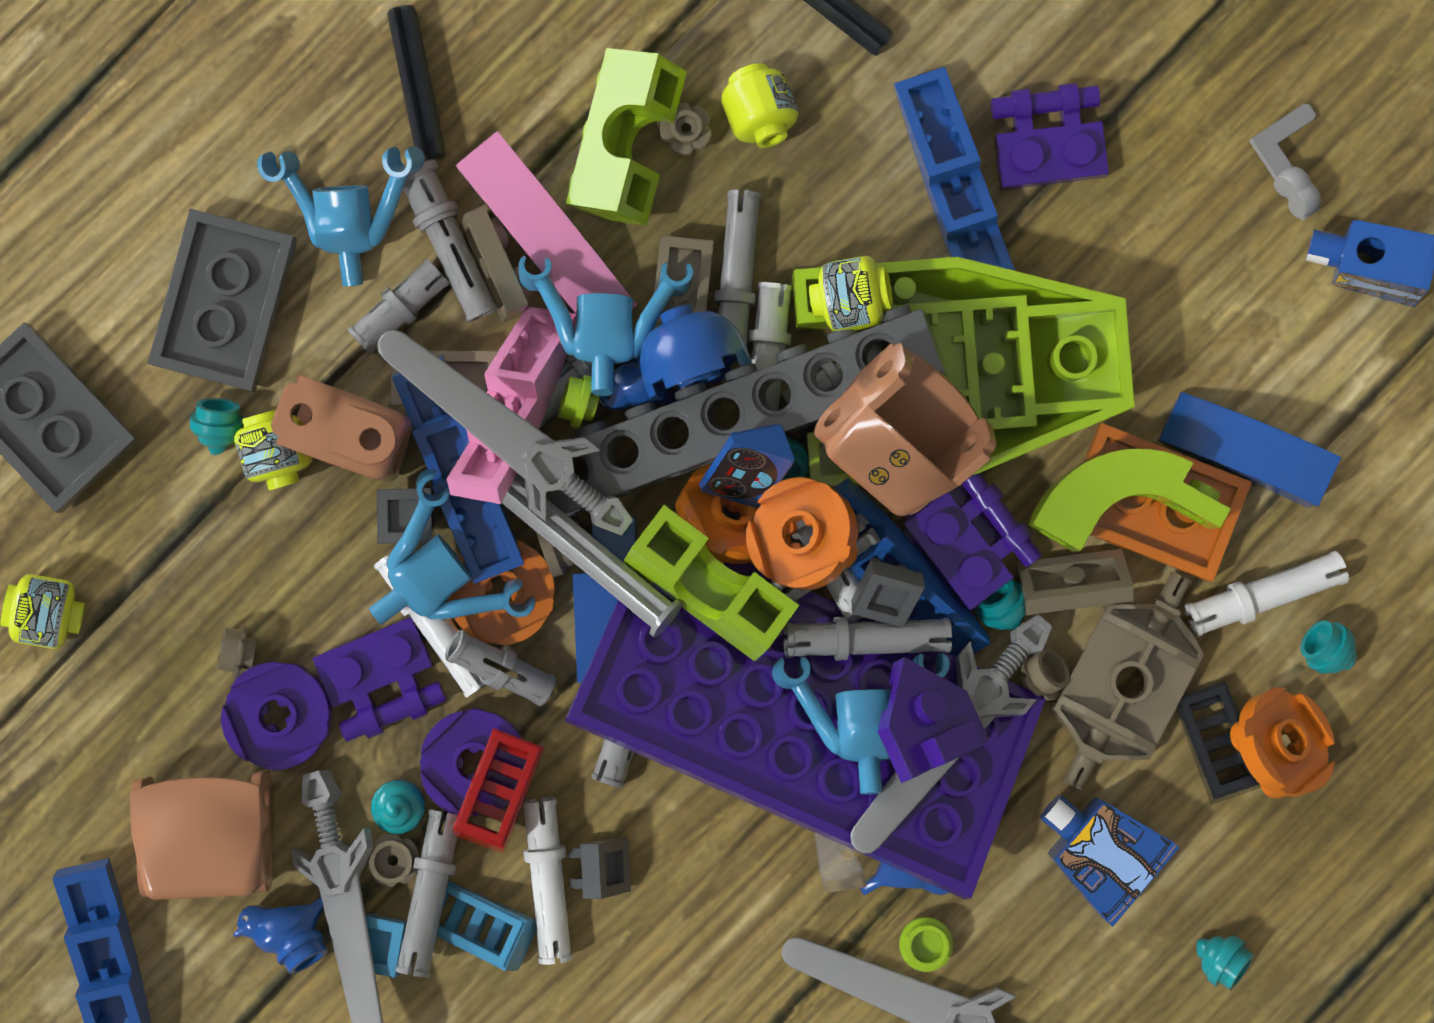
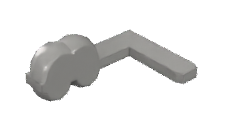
[1248,104,1321,221]

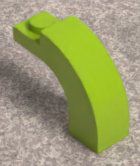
[1026,448,1231,552]

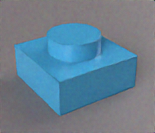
[365,912,407,978]

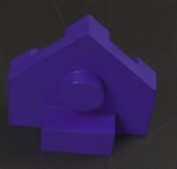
[877,657,990,783]

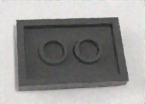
[147,209,297,393]
[0,322,140,513]

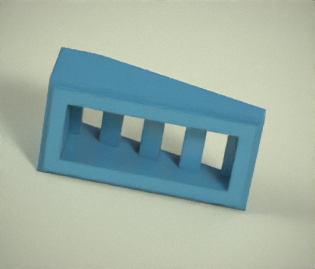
[437,880,537,971]

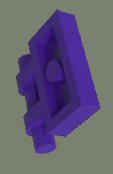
[991,83,1109,190]
[903,473,1043,611]
[312,617,447,742]

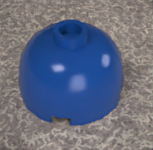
[639,304,752,401]

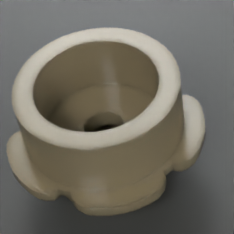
[660,102,712,155]
[217,625,256,678]
[1020,649,1070,701]
[366,833,419,887]

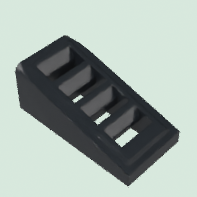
[1177,681,1261,804]

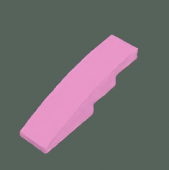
[455,131,637,314]
[447,306,576,504]

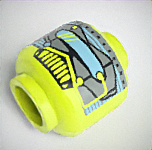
[721,63,799,148]
[809,256,893,331]
[234,410,312,490]
[0,574,85,649]

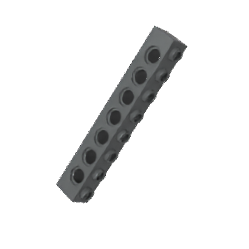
[517,305,949,516]

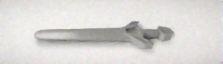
[378,330,633,536]
[850,614,1052,853]
[290,770,383,1023]
[782,937,1016,1023]

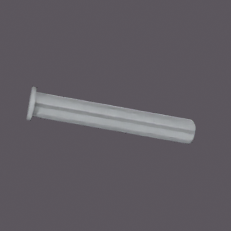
[502,475,682,638]

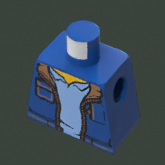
[1305,220,1434,307]
[1040,794,1180,927]

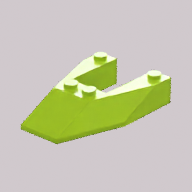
[792,257,1135,487]

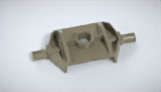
[1050,572,1204,791]

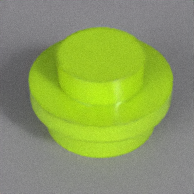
[558,374,600,429]
[899,917,953,972]

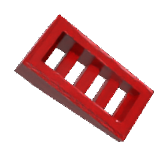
[452,728,544,854]

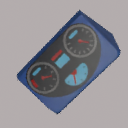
[699,424,794,508]

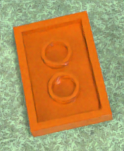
[1083,423,1252,582]

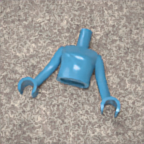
[257,146,425,286]
[519,256,693,396]
[369,469,536,625]
[772,652,950,795]

